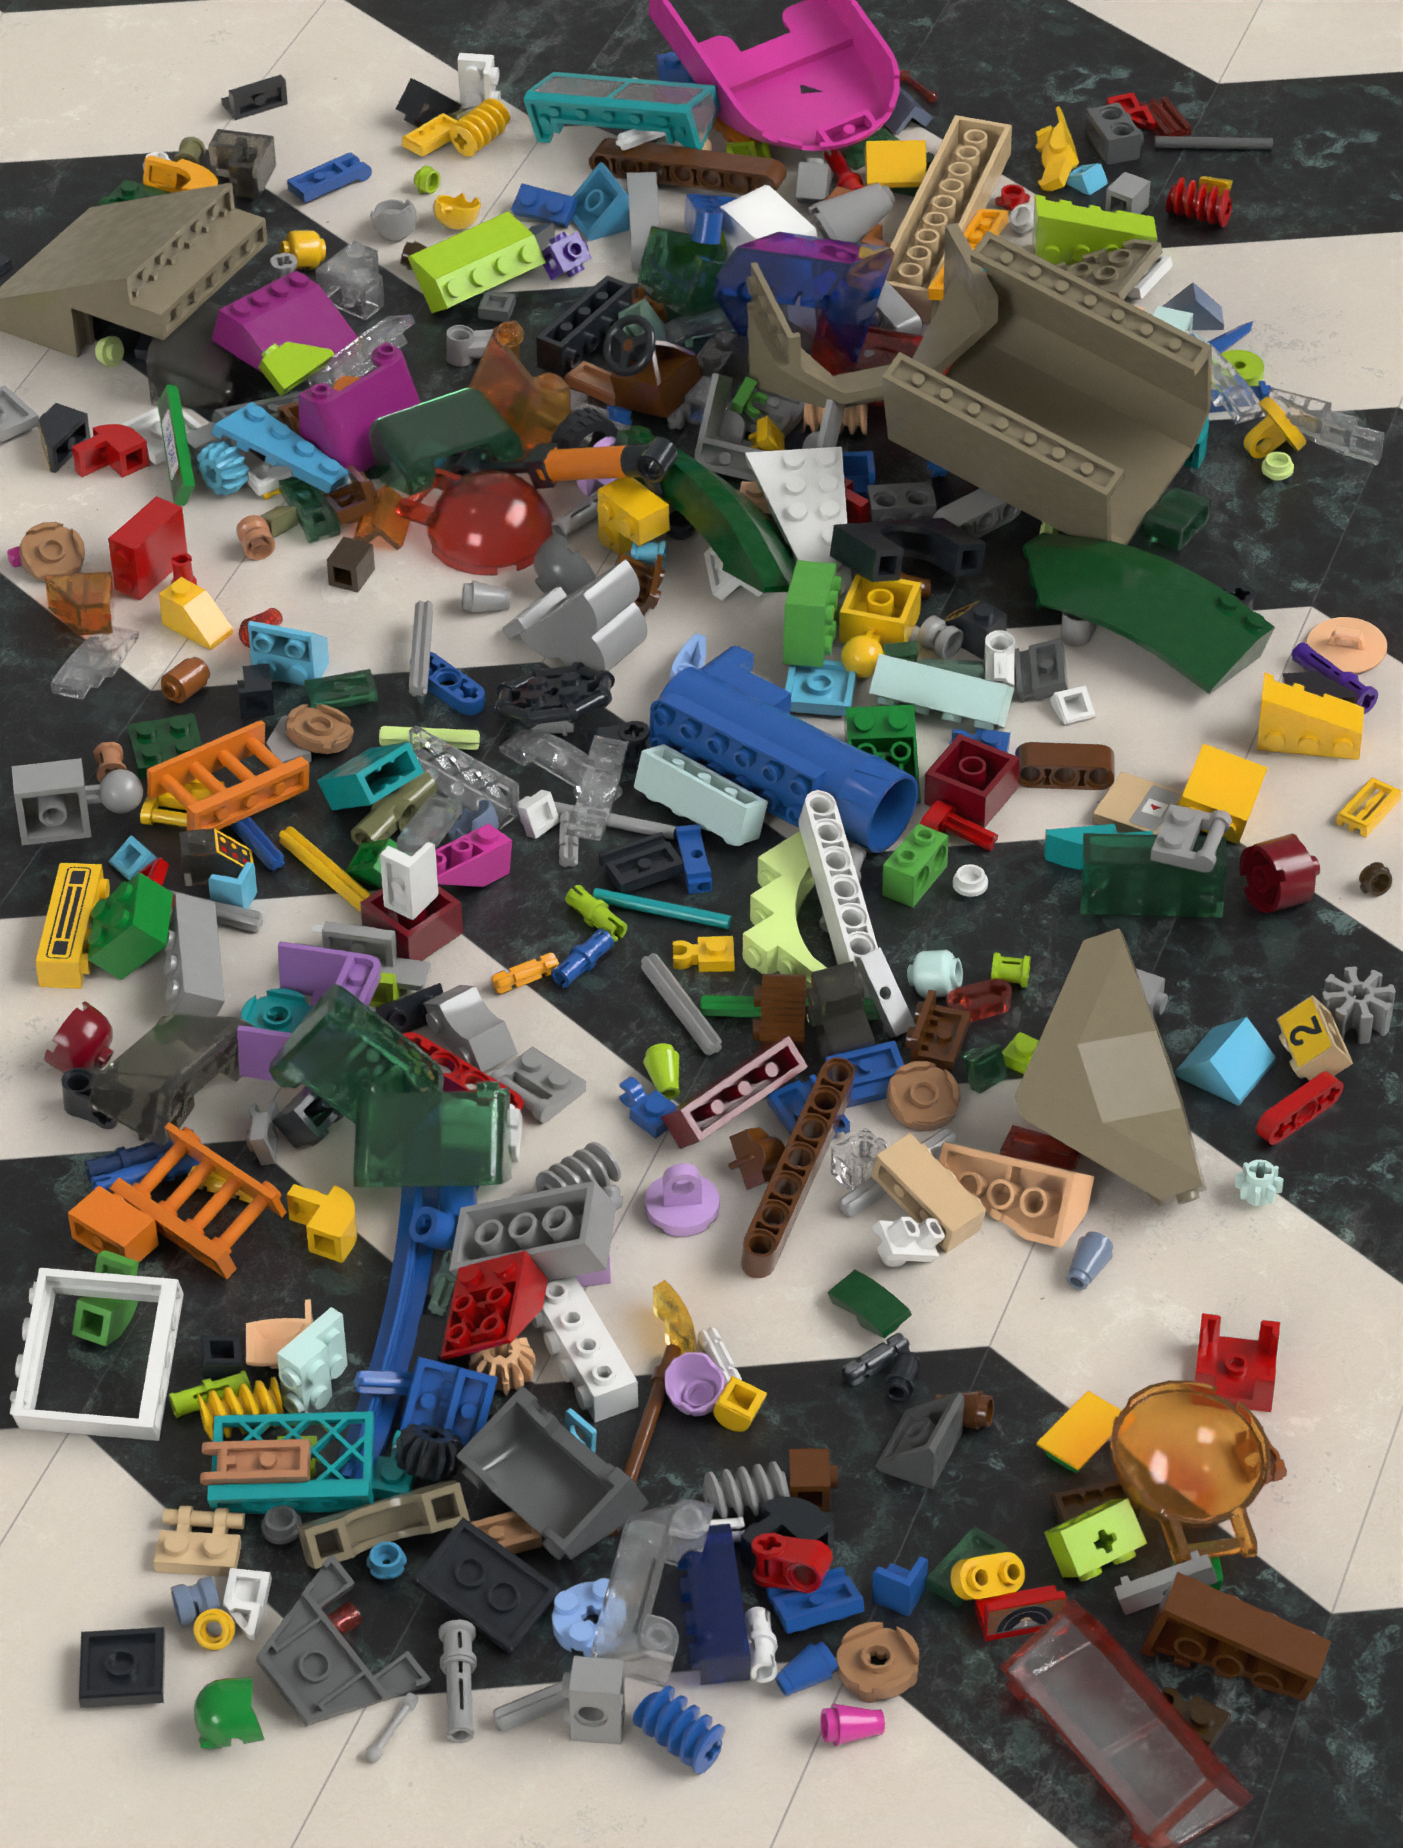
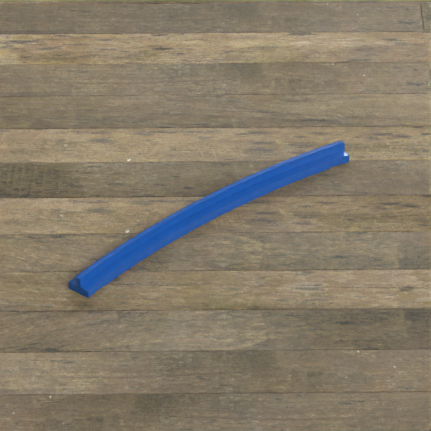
[329,1065,441,1480]

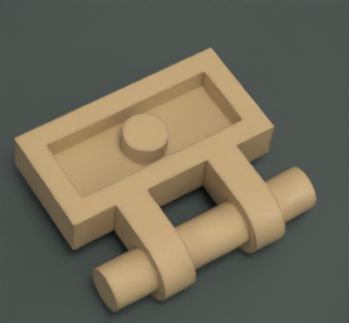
[153,1505,245,1577]

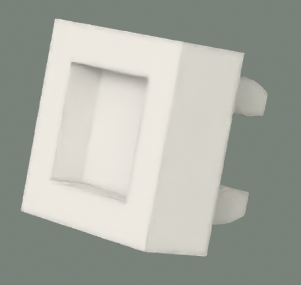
[515,790,560,839]

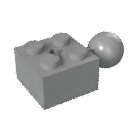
[12,758,143,846]

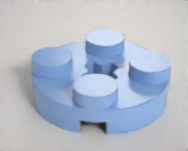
[552,1578,635,1658]

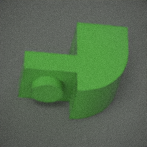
[72,1250,139,1347]

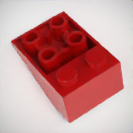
[440,1250,548,1360]

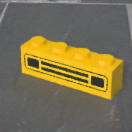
[35,863,110,989]

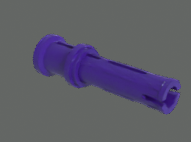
[1291,642,1378,714]

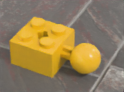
[839,573,921,678]

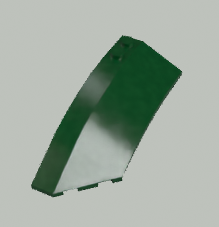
[615,426,796,593]
[1022,533,1275,694]

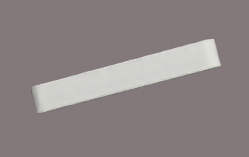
[798,790,881,999]

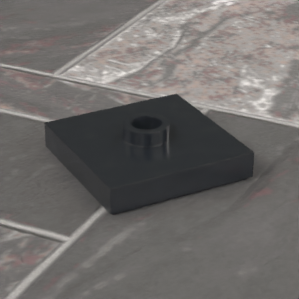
[79,1627,165,1708]

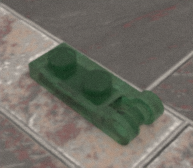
[278,476,341,543]

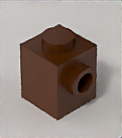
[789,1448,838,1512]

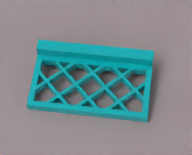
[207,1411,375,1514]

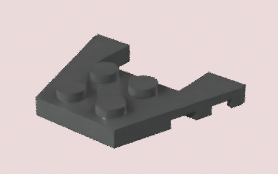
[256,1554,431,1726]

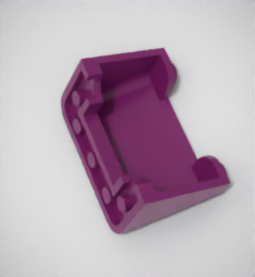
[298,342,427,472]

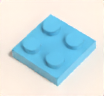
[785,660,857,716]

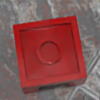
[1192,1313,1280,1412]

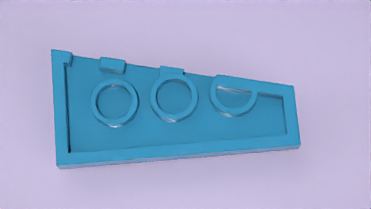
[211,402,349,494]

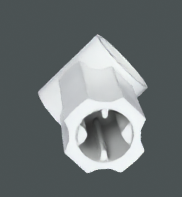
[984,630,1015,693]

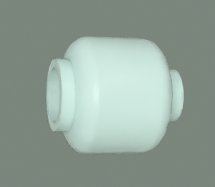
[907,950,963,998]

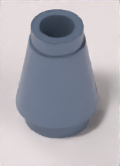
[1066,1231,1113,1290]

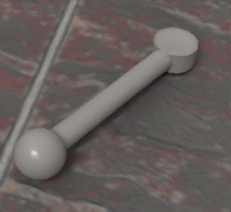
[365,1693,418,1762]

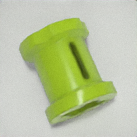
[991,952,1031,988]

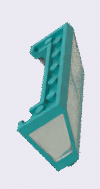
[523,72,721,150]

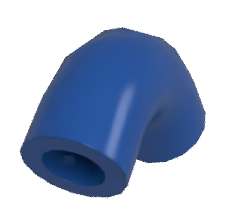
[409,1182,477,1251]

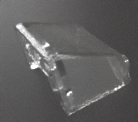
[591,1499,715,1688]

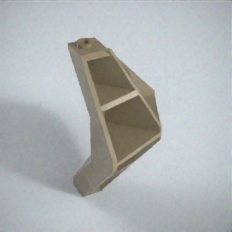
[1015,928,1207,1206]

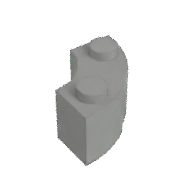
[424,985,518,1072]

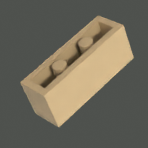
[871,1133,986,1253]

